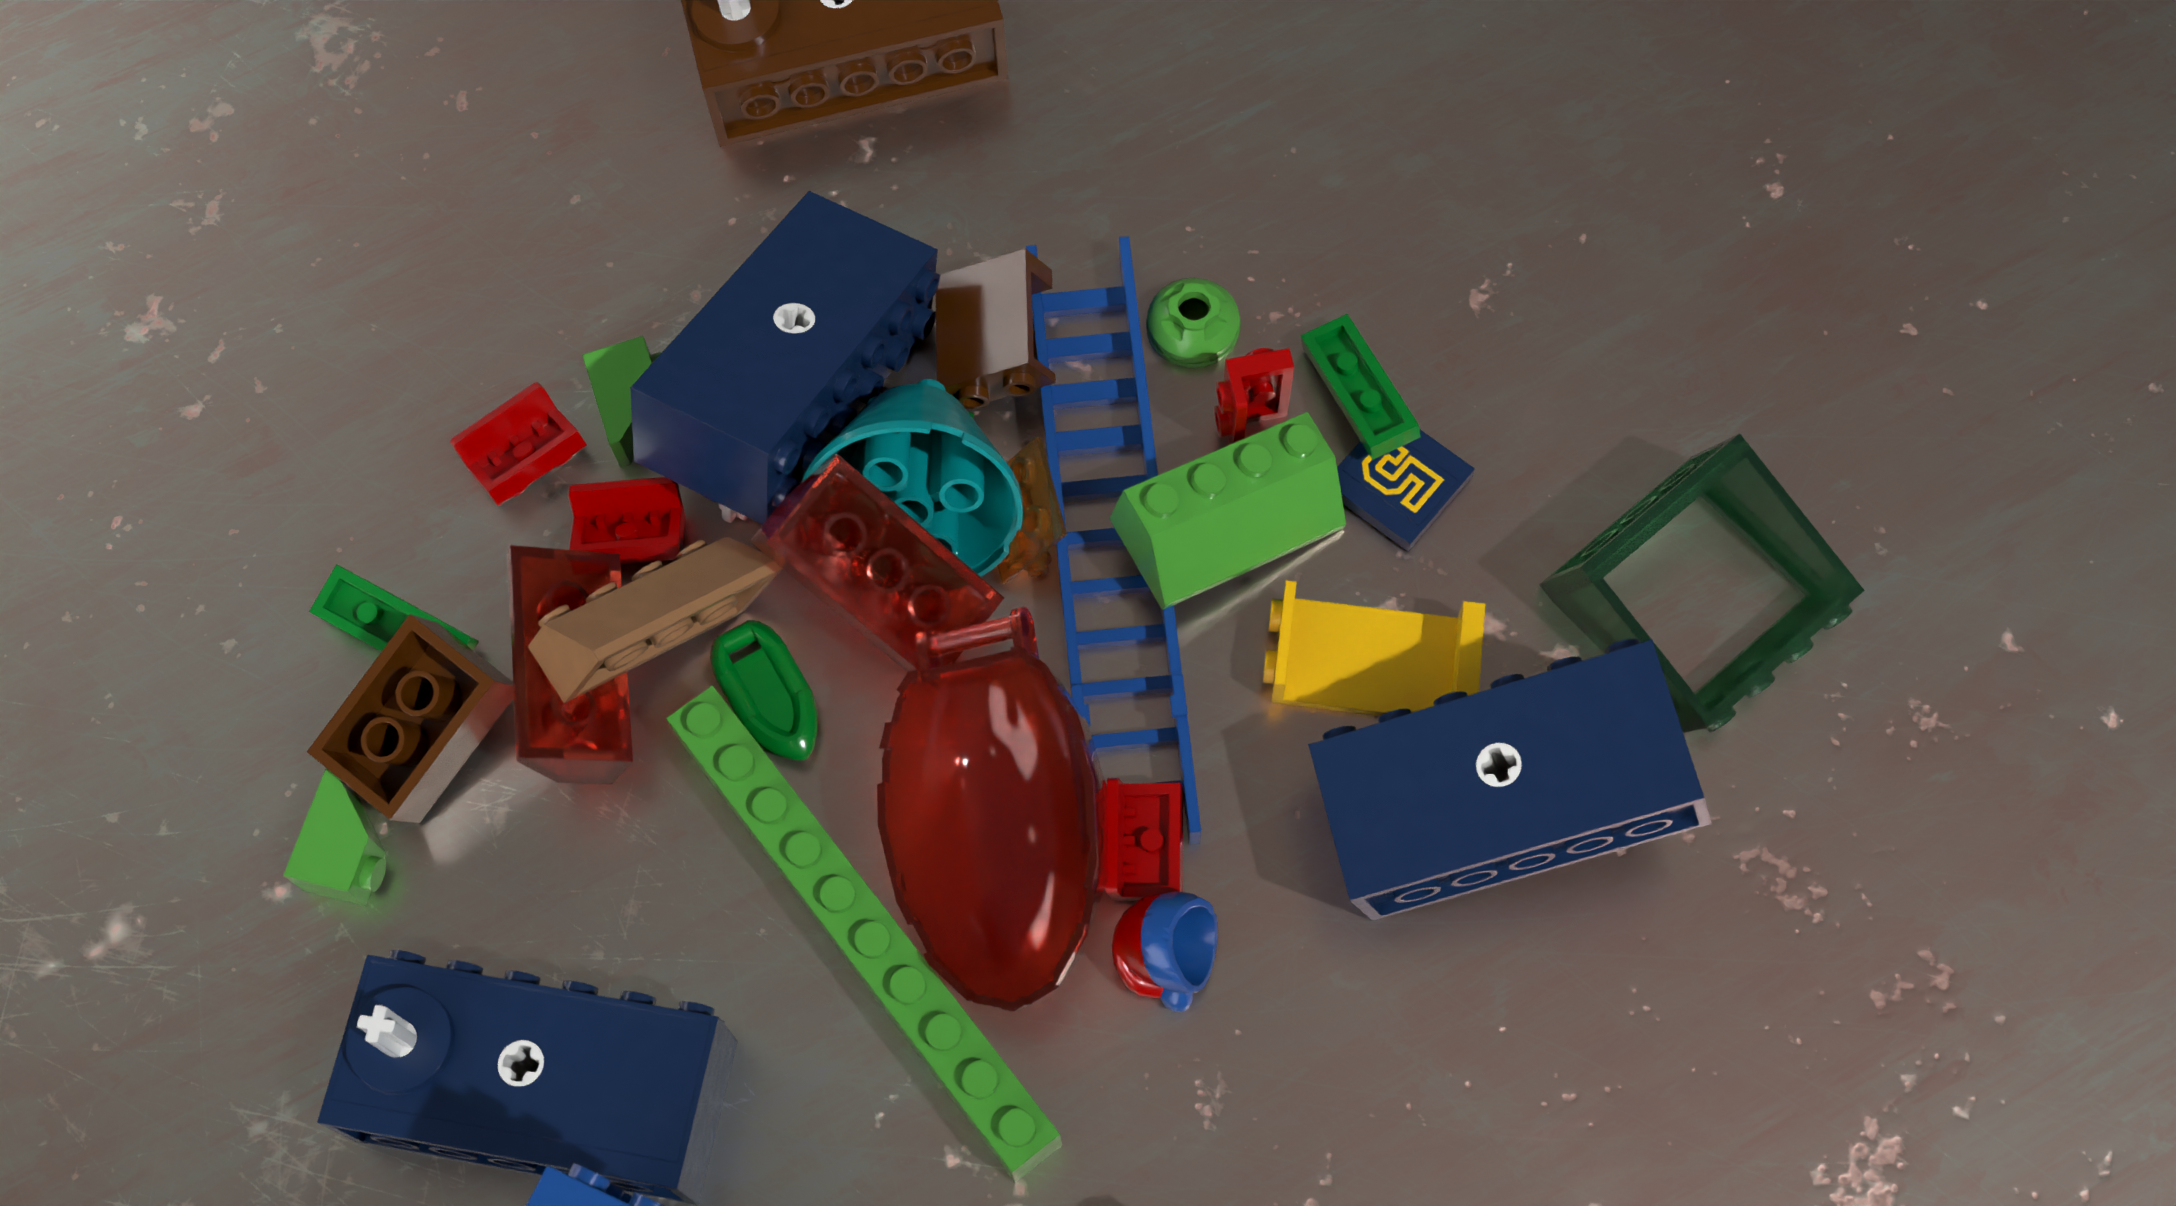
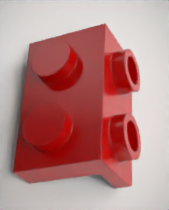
[1214,348,1294,444]
[450,382,587,506]
[568,477,686,568]
[1096,778,1183,901]

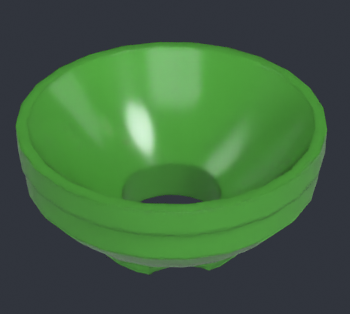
[1146,278,1241,368]

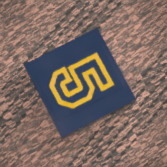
[1337,429,1475,551]

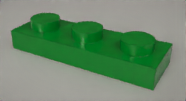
[1300,314,1421,460]
[309,564,479,652]

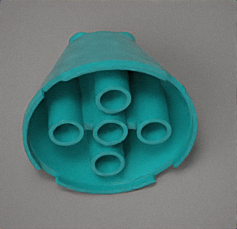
[799,379,1023,593]

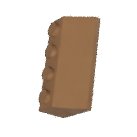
[528,536,783,704]

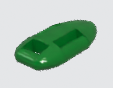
[710,620,818,760]

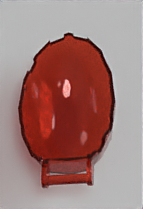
[877,607,1108,1012]

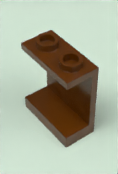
[936,248,1056,409]

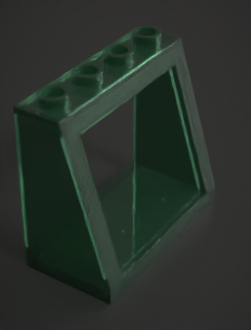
[1539,434,1865,733]

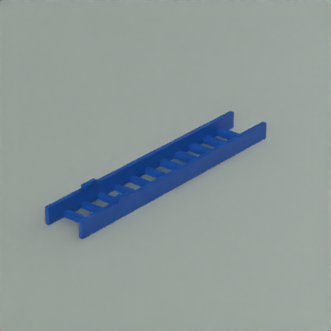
[1026,236,1201,855]

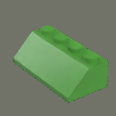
[1109,412,1346,610]

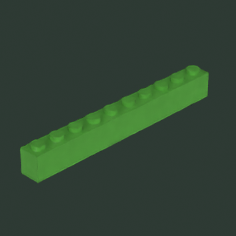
[666,685,1062,1183]

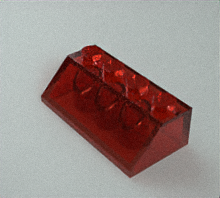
[750,454,1005,685]
[507,545,633,784]

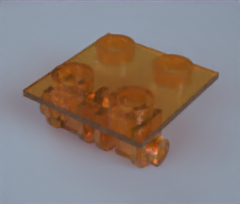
[997,436,1067,584]

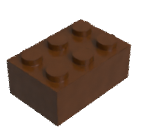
[307,614,521,824]

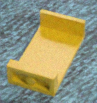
[1262,580,1486,716]

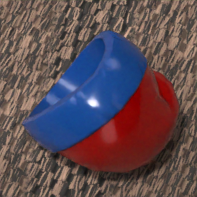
[1111,891,1218,1012]

